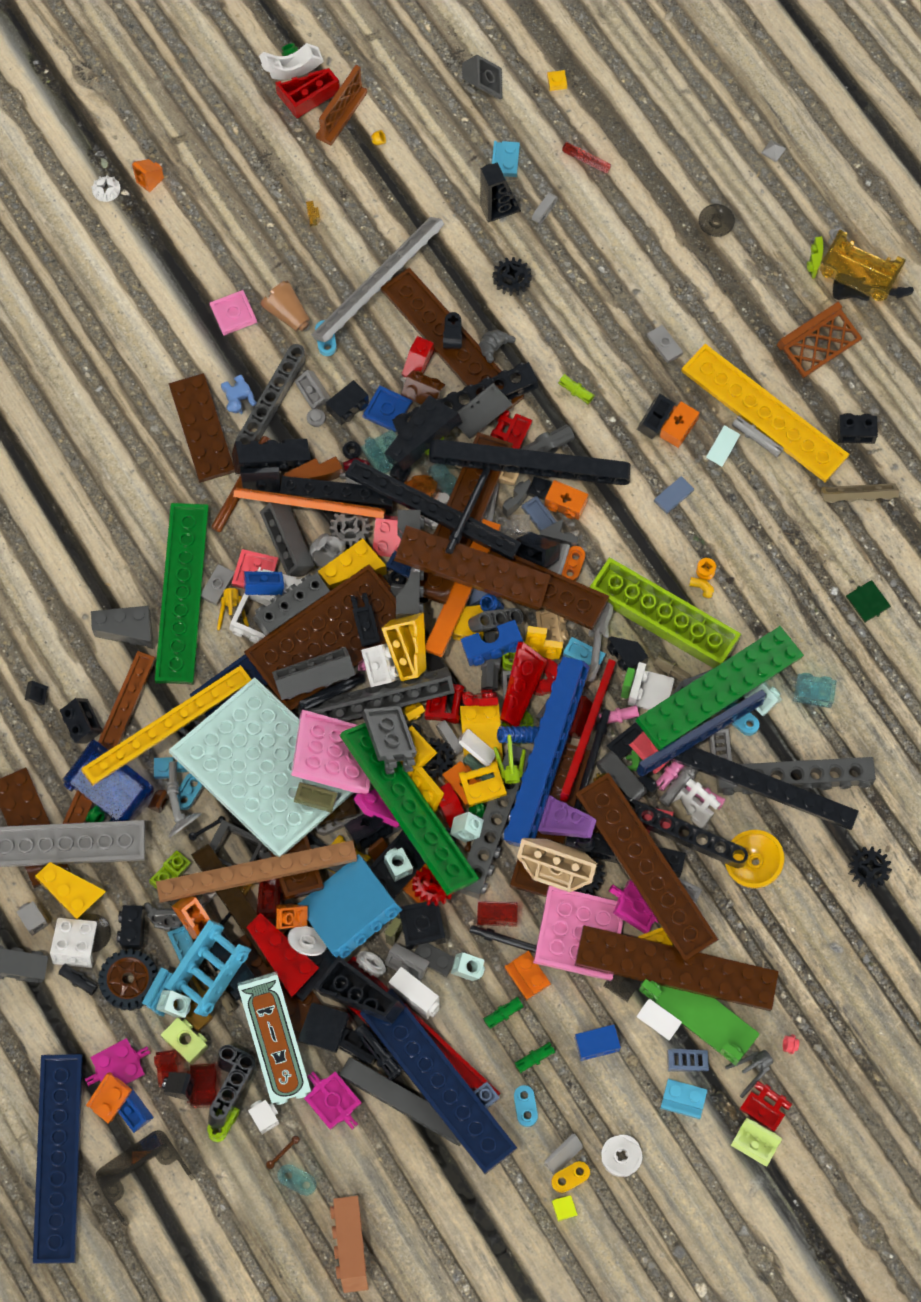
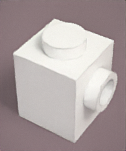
[248,1100,279,1134]

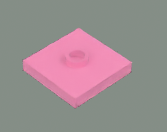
[210,290,257,336]

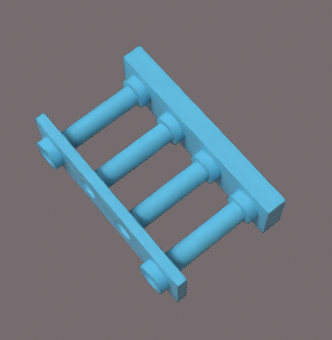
[165,920,252,1017]

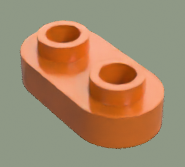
[561,546,585,581]

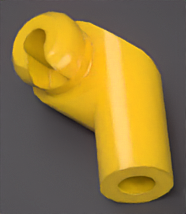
[689,577,714,598]

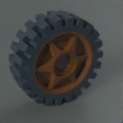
[98,949,158,1011]

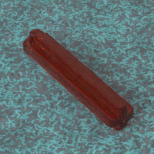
[562,142,611,173]

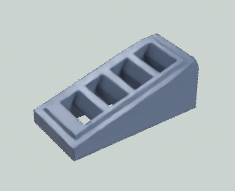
[667,1049,709,1072]

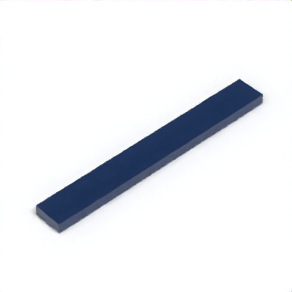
[636,690,766,777]

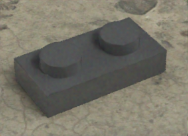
[414,943,455,978]

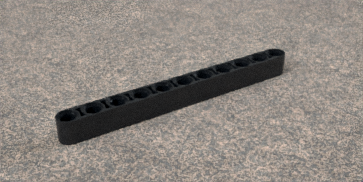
[429,439,631,485]

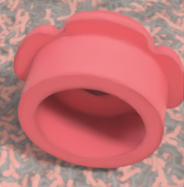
[783,1034,799,1054]

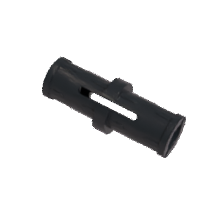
[58,963,99,996]

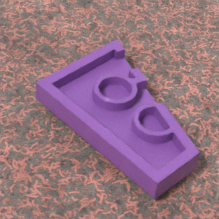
[538,795,596,838]

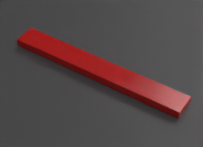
[560,659,616,802]

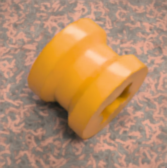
[696,558,716,581]

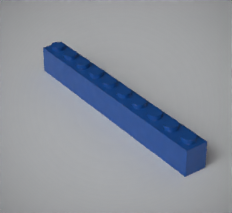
[504,657,590,847]

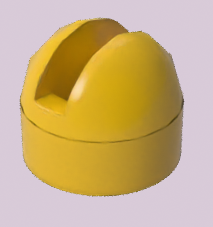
[371,130,386,145]

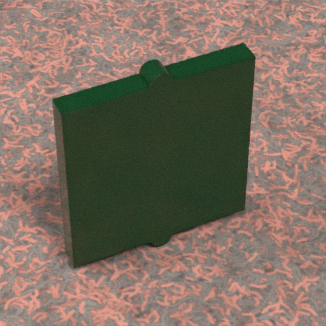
[846,580,891,623]

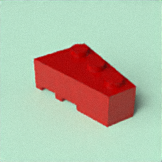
[275,68,340,119]

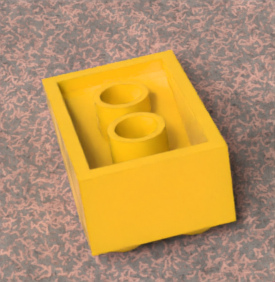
[460,703,503,767]

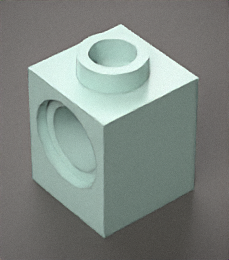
[450,812,484,843]
[384,848,413,882]
[451,952,485,981]
[156,990,191,1018]

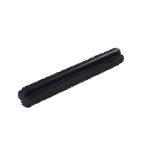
[299,672,366,711]

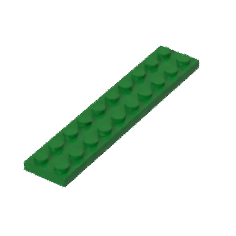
[155,503,209,685]
[635,626,804,751]
[339,723,479,895]

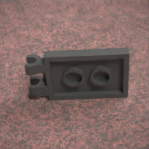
[362,706,417,774]

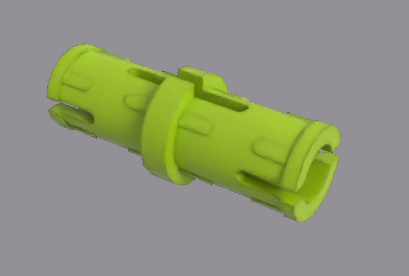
[558,374,595,404]

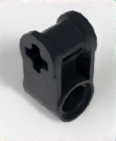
[443,312,462,349]

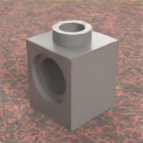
[16,901,49,936]

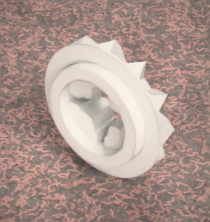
[91,175,120,202]
[356,951,386,978]

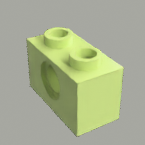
[161,1017,208,1066]

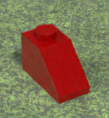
[402,336,434,377]
[438,782,465,828]

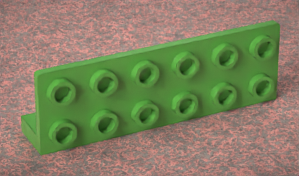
[639,979,759,1066]

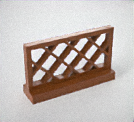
[316,65,367,146]
[777,301,862,378]

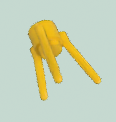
[217,588,249,630]

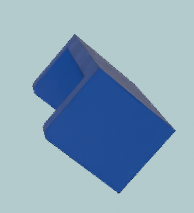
[574,1025,621,1061]

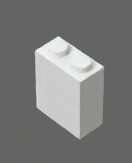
[388,967,440,1020]

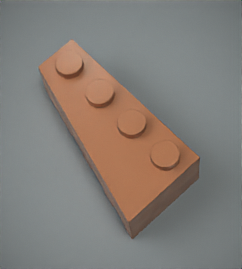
[330,1196,369,1293]

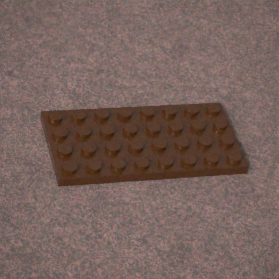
[244,564,396,712]

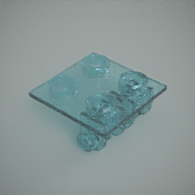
[361,429,397,473]

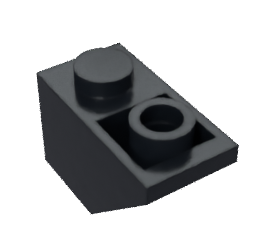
[607,636,649,673]

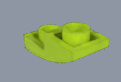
[807,236,823,279]
[149,850,191,889]

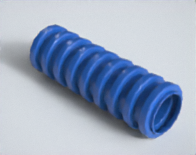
[497,726,540,743]

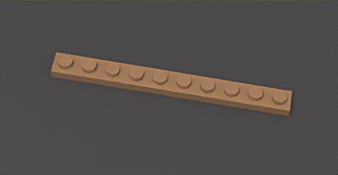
[156,840,357,903]

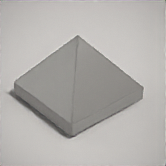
[761,140,786,162]

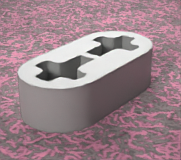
[532,193,558,224]
[436,720,463,756]

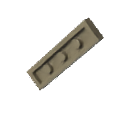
[821,483,899,503]

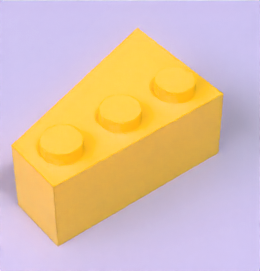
[381,612,427,681]
[35,862,106,920]

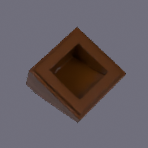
[148,790,169,813]
[367,838,388,861]

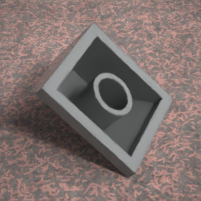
[462,55,503,99]

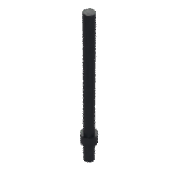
[445,468,490,554]
[574,709,611,810]
[469,925,537,953]

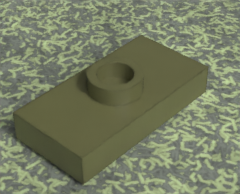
[294,782,338,813]
[384,917,402,946]

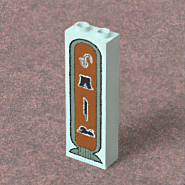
[237,971,311,1105]

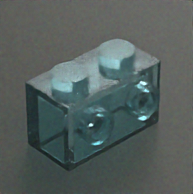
[793,673,837,708]

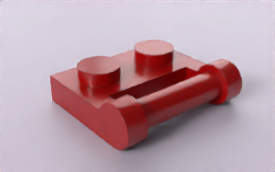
[424,683,465,724]

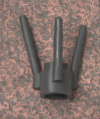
[725,1050,773,1098]

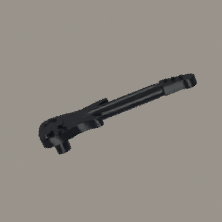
[832,275,914,301]

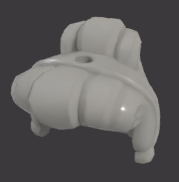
[309,533,346,567]

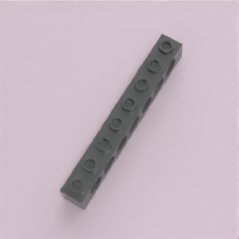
[298,667,455,721]
[457,744,532,899]
[716,757,876,795]

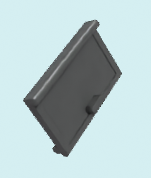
[457,383,513,439]

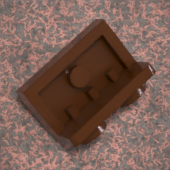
[401,370,446,404]

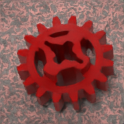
[412,867,454,906]

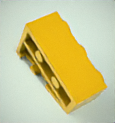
[318,538,387,591]

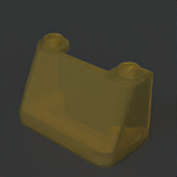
[820,230,906,301]

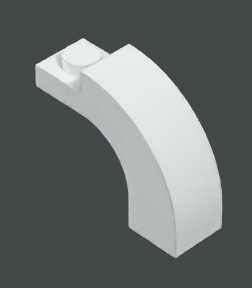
[259,43,324,80]

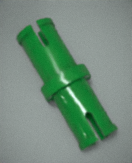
[483,997,524,1029]
[514,1042,555,1074]

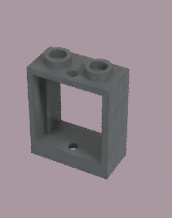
[209,820,267,867]

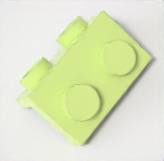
[731,1118,782,1167]

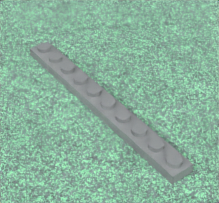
[311,217,444,342]

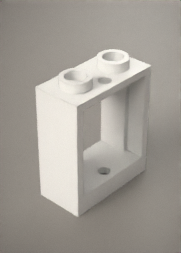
[229,593,275,644]

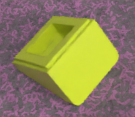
[551,1195,578,1222]

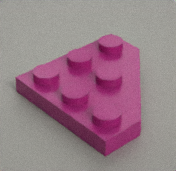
[354,789,400,828]

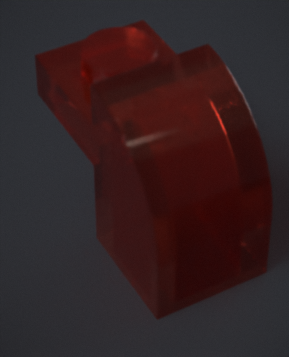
[154,1050,180,1088]

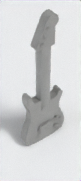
[586,602,613,682]

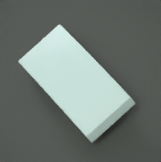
[706,425,740,467]

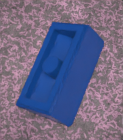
[244,571,284,595]
[118,1086,154,1133]

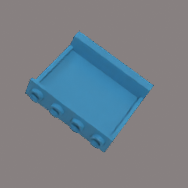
[297,854,402,959]

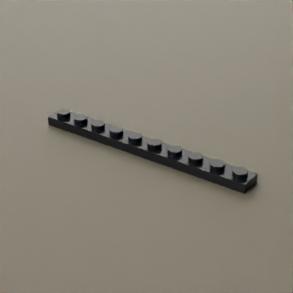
[345,458,521,561]
[671,746,859,830]

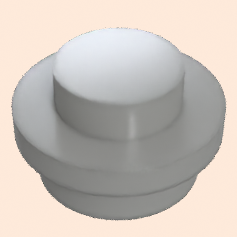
[307,409,325,427]

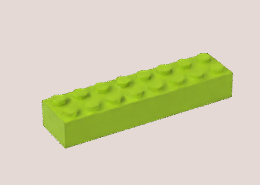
[590,557,741,668]

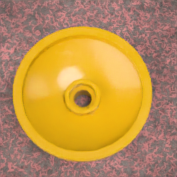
[725,830,785,888]

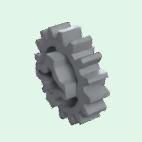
[329,513,371,547]

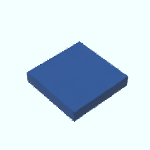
[362,385,412,433]

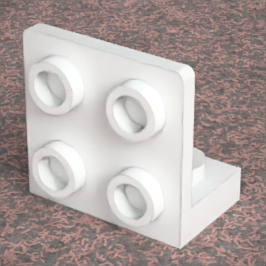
[361,643,400,687]
[628,662,674,710]
[50,918,97,968]

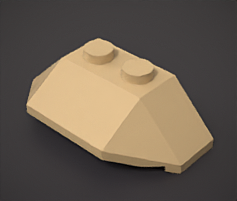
[517,838,598,892]

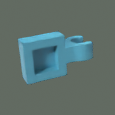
[154,757,188,779]

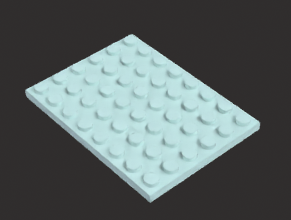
[169,677,354,858]

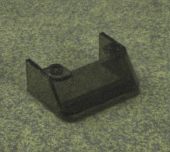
[95,1130,195,1226]

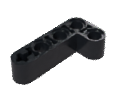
[208,1045,255,1129]

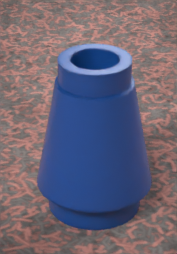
[480,594,504,611]

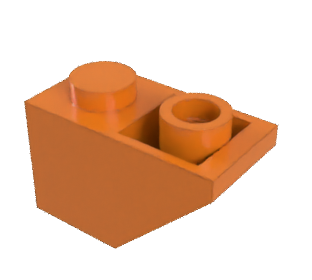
[276,904,308,929]

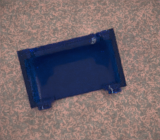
[62,739,154,822]

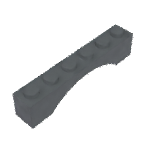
[396,510,424,619]

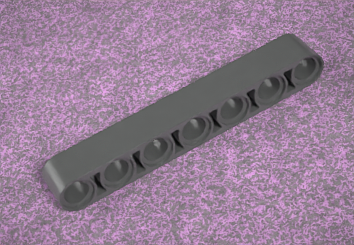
[235,344,306,444]
[339,1057,461,1146]

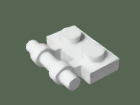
[673,779,721,829]

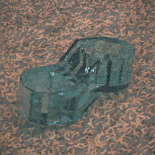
[428,464,457,496]

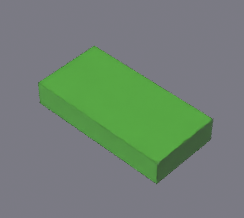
[621,667,635,699]

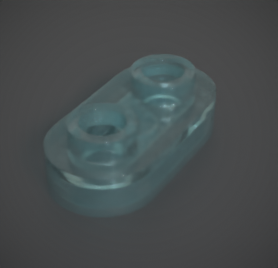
[277,1165,317,1196]

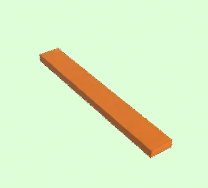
[233,487,385,519]
[425,519,501,657]

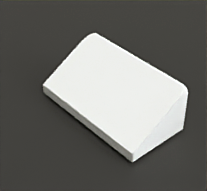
[458,729,495,766]
[637,999,682,1041]

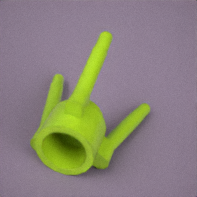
[493,734,526,784]

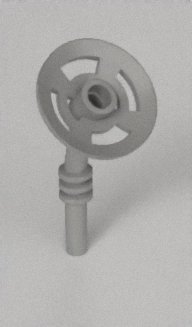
[167,761,201,838]

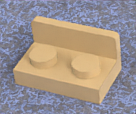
[536,609,569,648]

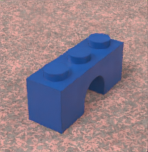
[461,620,523,666]

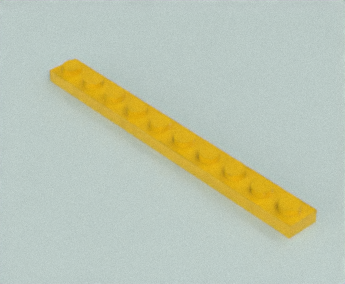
[81,665,252,786]

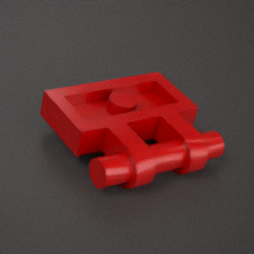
[490,410,533,449]
[462,689,498,707]
[739,1081,792,1132]

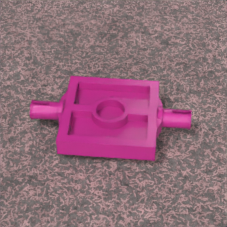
[609,879,658,934]
[85,1038,151,1086]
[304,1071,362,1130]

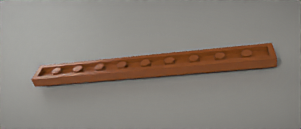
[63,651,156,824]

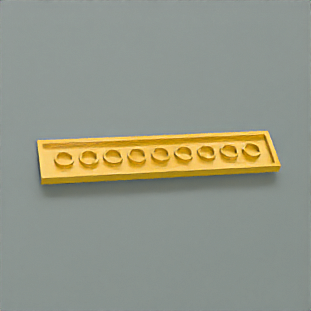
[681,344,849,483]

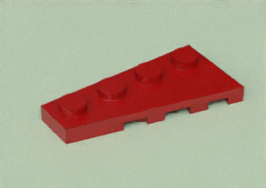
[500,642,547,727]
[246,913,319,998]

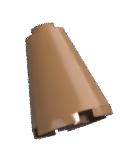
[260,280,310,332]

